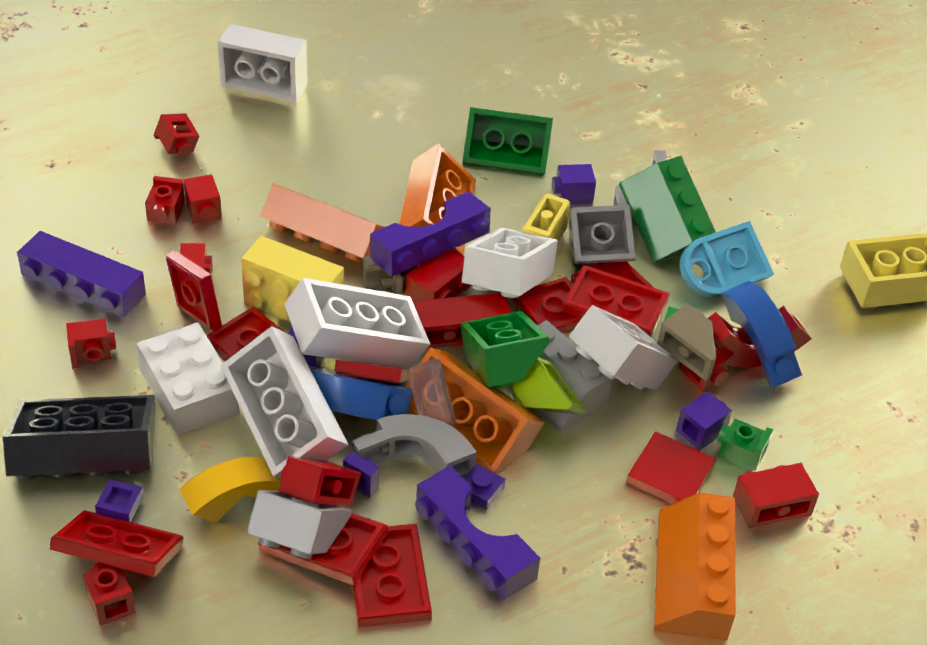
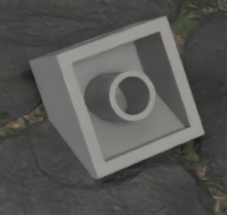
[568,205,636,264]
[247,490,352,559]

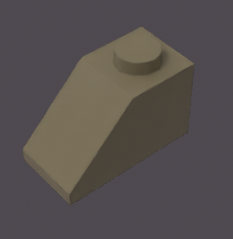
[657,304,716,381]

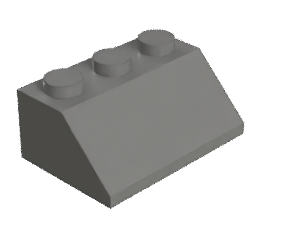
[509,320,612,433]

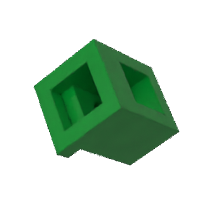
[717,418,773,471]

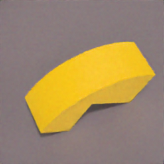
[179,457,282,523]

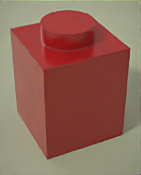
[183,174,222,224]

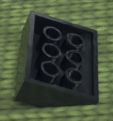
[2,395,155,479]

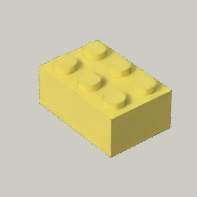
[840,233,927,308]
[241,236,344,321]

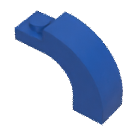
[721,281,802,388]
[308,365,413,420]

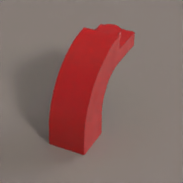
[708,305,812,368]

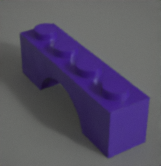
[370,191,491,276]
[415,465,541,600]

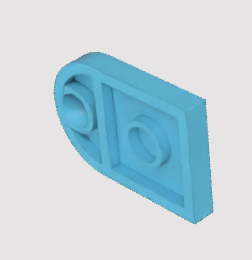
[680,221,774,297]

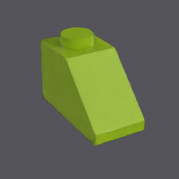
[510,358,587,415]

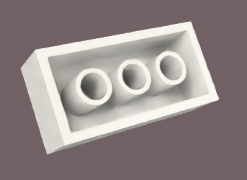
[284,278,430,369]
[220,326,348,479]

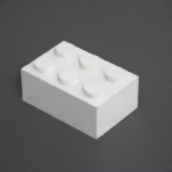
[218,24,307,102]
[462,227,558,298]
[569,305,679,391]
[136,322,240,436]

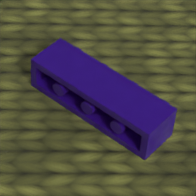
[17,231,146,317]

